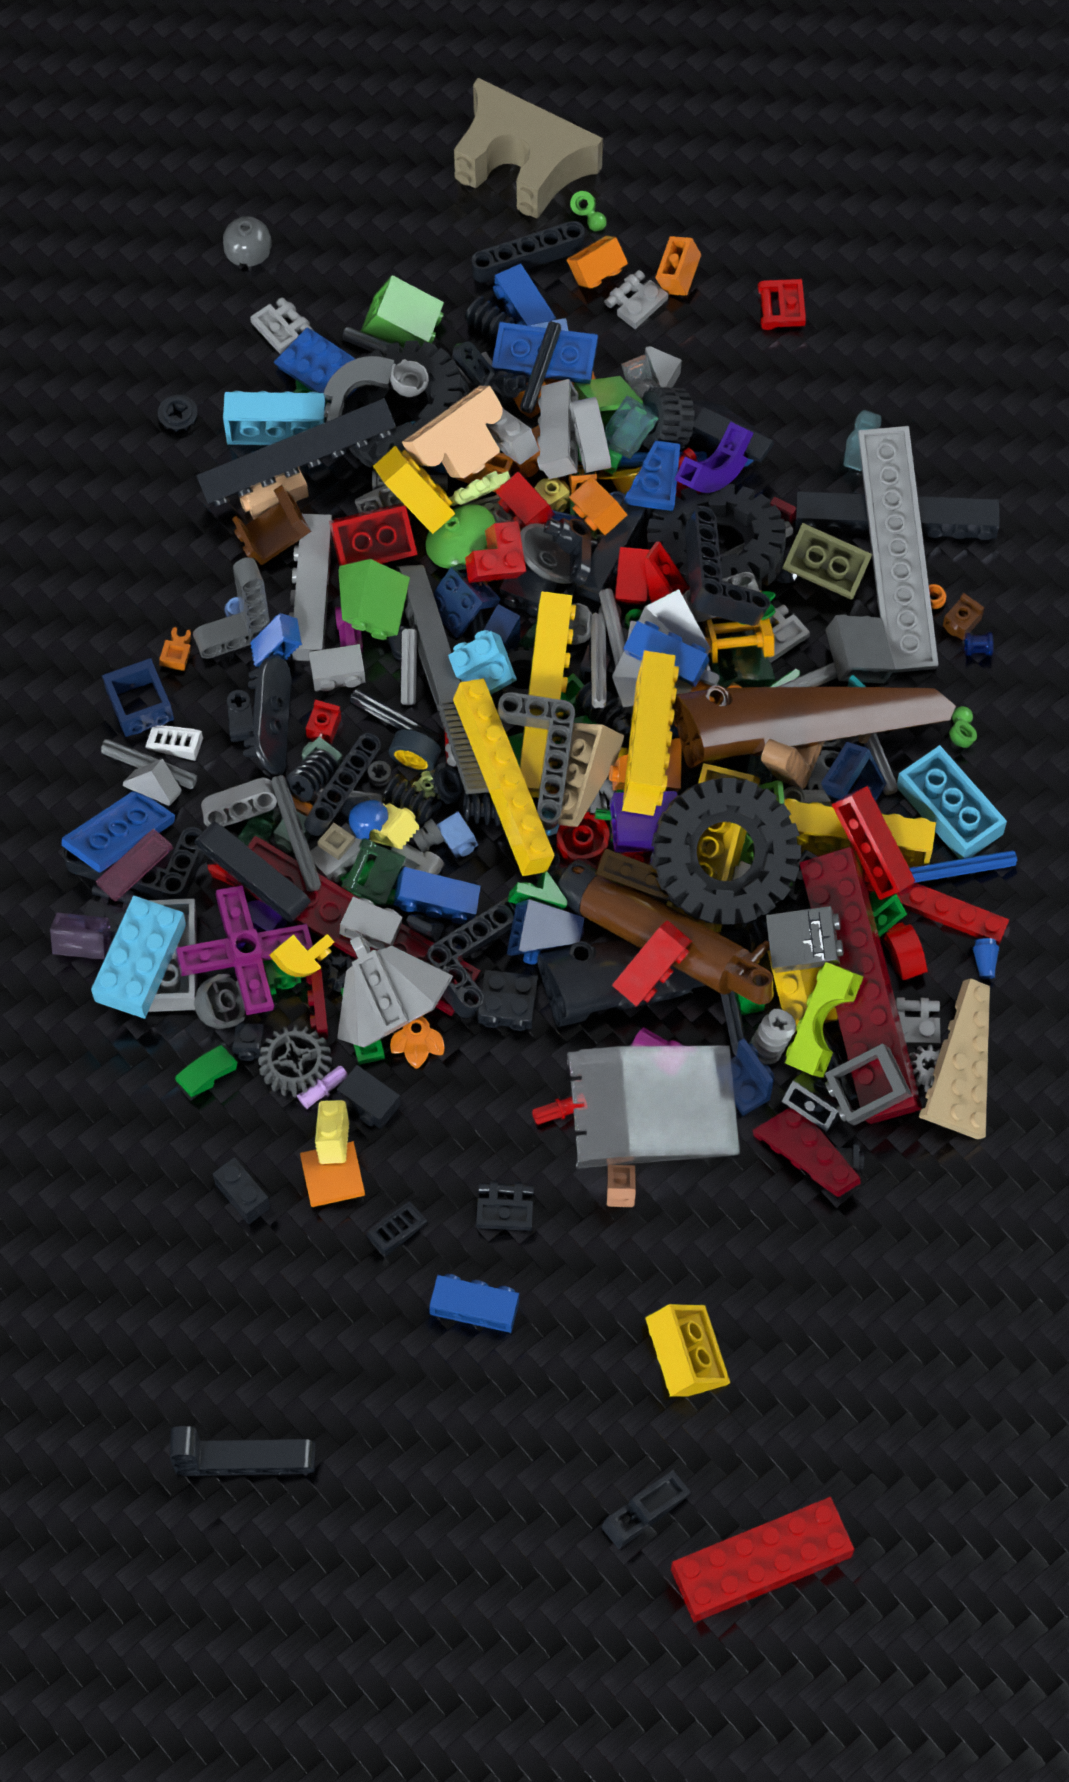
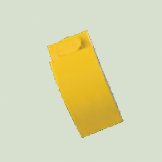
[269,934,334,977]

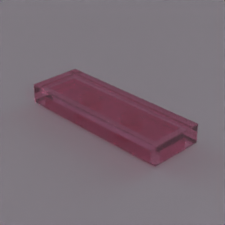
[96,828,173,901]

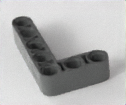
[193,557,270,658]
[497,692,575,830]

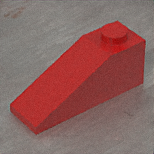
[644,541,690,603]

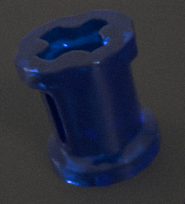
[964,632,993,656]

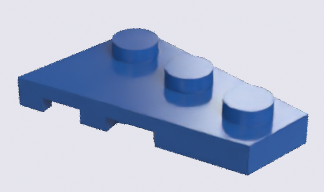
[623,440,680,511]

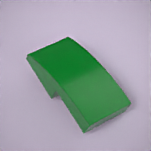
[175,1045,238,1097]

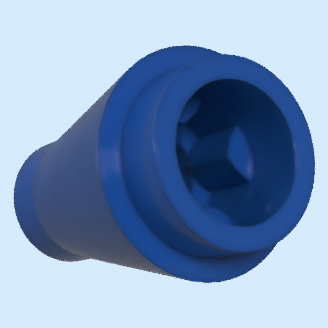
[973,938,999,979]

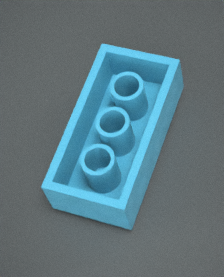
[223,391,327,445]
[897,745,1007,859]
[91,896,186,1019]

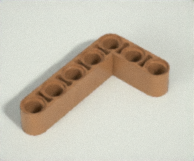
[761,739,825,790]

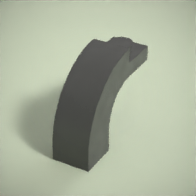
[323,356,395,422]

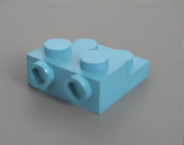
[448,630,517,695]

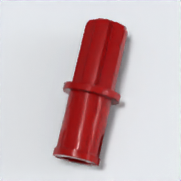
[532,1093,587,1124]

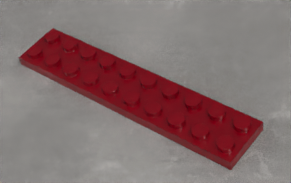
[226,836,480,1016]

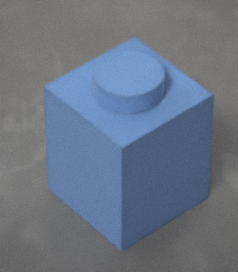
[436,812,478,858]

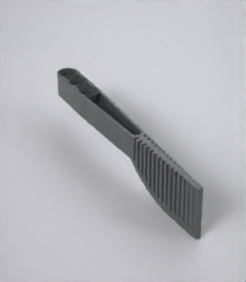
[395,565,489,794]

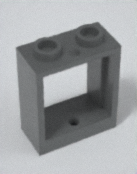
[825,1044,912,1125]

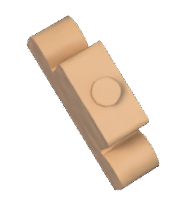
[402,386,502,478]

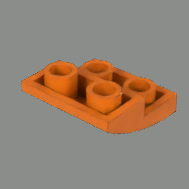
[300,1141,365,1207]

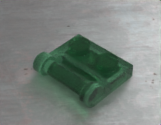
[341,839,406,906]

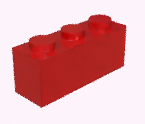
[612,920,692,1007]

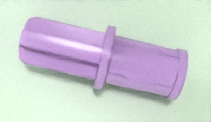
[297,1066,348,1109]

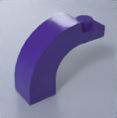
[674,422,754,493]

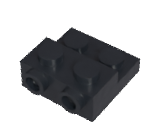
[478,970,538,1031]

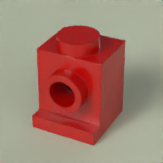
[306,700,341,745]

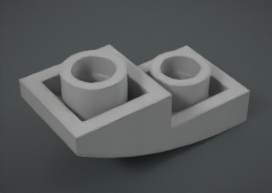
[355,485,404,513]

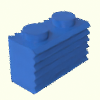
[250,613,302,667]

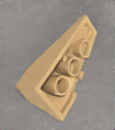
[558,723,624,827]

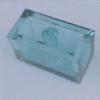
[604,396,658,459]

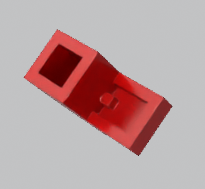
[879,922,928,980]

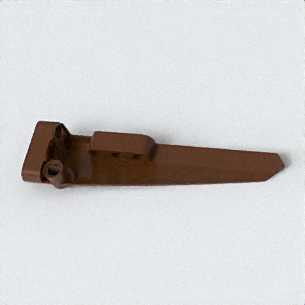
[672,686,956,768]

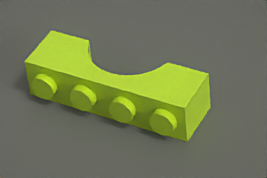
[785,962,863,1078]

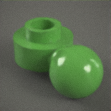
[570,191,607,232]
[949,706,977,748]

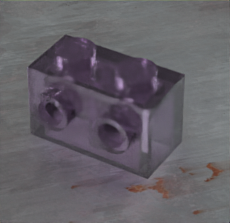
[50,913,111,959]

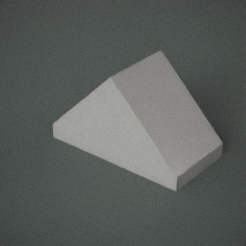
[645,346,681,387]
[123,759,181,806]

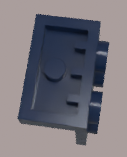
[433,565,501,638]
[713,1038,774,1116]

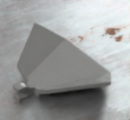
[612,589,720,708]
[337,936,453,1048]

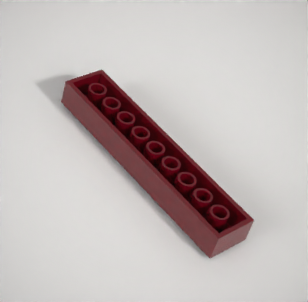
[799,847,923,1124]

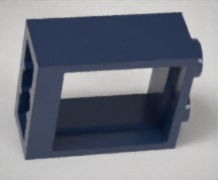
[102,658,174,737]
[821,742,887,804]

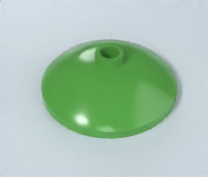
[426,504,496,568]

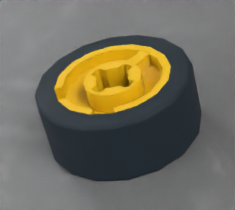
[388,730,441,772]

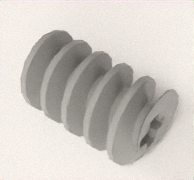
[749,1009,796,1064]

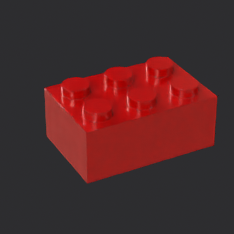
[329,503,417,566]

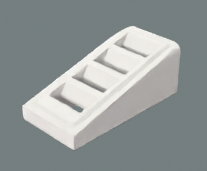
[145,725,203,761]

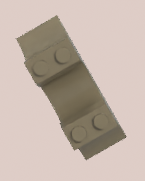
[454,78,603,219]

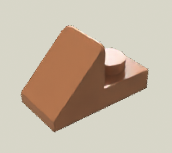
[607,1165,636,1207]

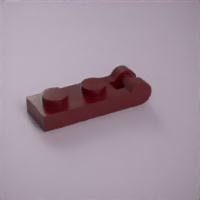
[306,961,328,1039]

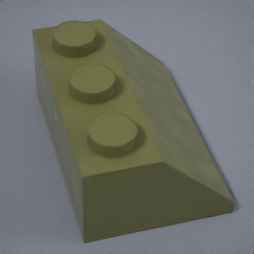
[782,523,872,600]

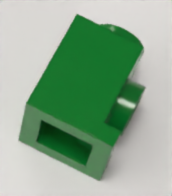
[263,960,306,995]

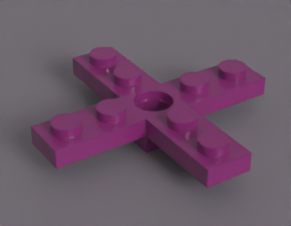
[175,886,313,1015]

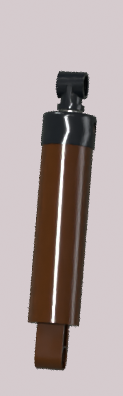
[536,850,774,1004]

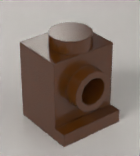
[943,593,984,640]

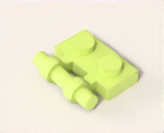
[449,471,511,506]

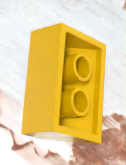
[767,950,838,1031]
[646,1304,730,1396]

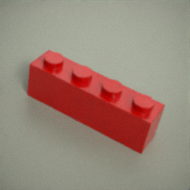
[832,786,915,900]

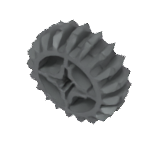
[258,1025,332,1097]

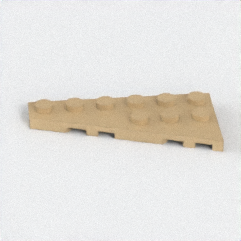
[919,978,990,1139]

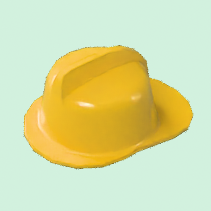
[597,466,642,495]

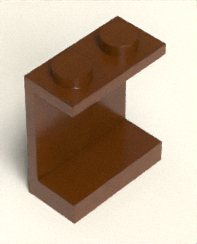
[232,485,311,565]

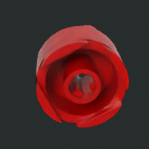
[557,812,610,865]

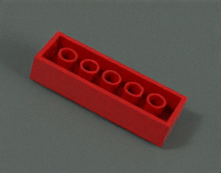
[671,1497,854,1622]

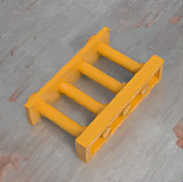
[702,591,774,663]

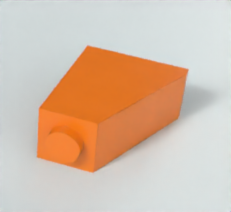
[609,738,681,792]

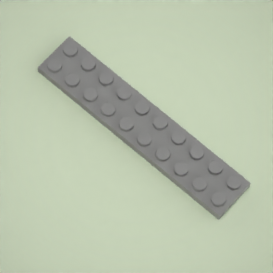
[858,426,938,673]

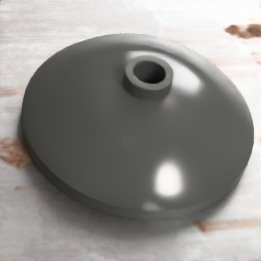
[520,523,571,584]

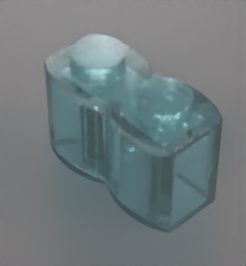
[844,410,881,471]

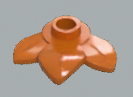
[390,1016,444,1069]

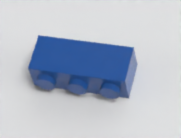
[493,264,556,326]
[623,621,709,687]
[393,867,481,924]
[430,1274,519,1333]

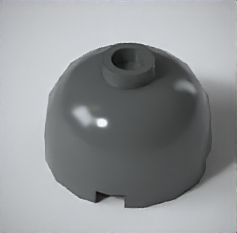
[223,216,271,266]
[194,974,246,1029]

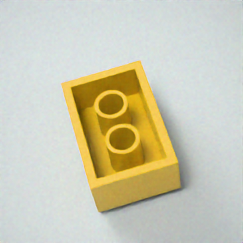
[373,446,455,534]

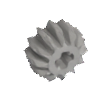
[909,1044,941,1092]

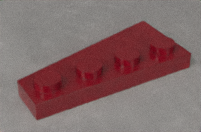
[753,1107,861,1197]

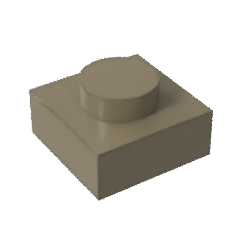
[318,823,355,860]

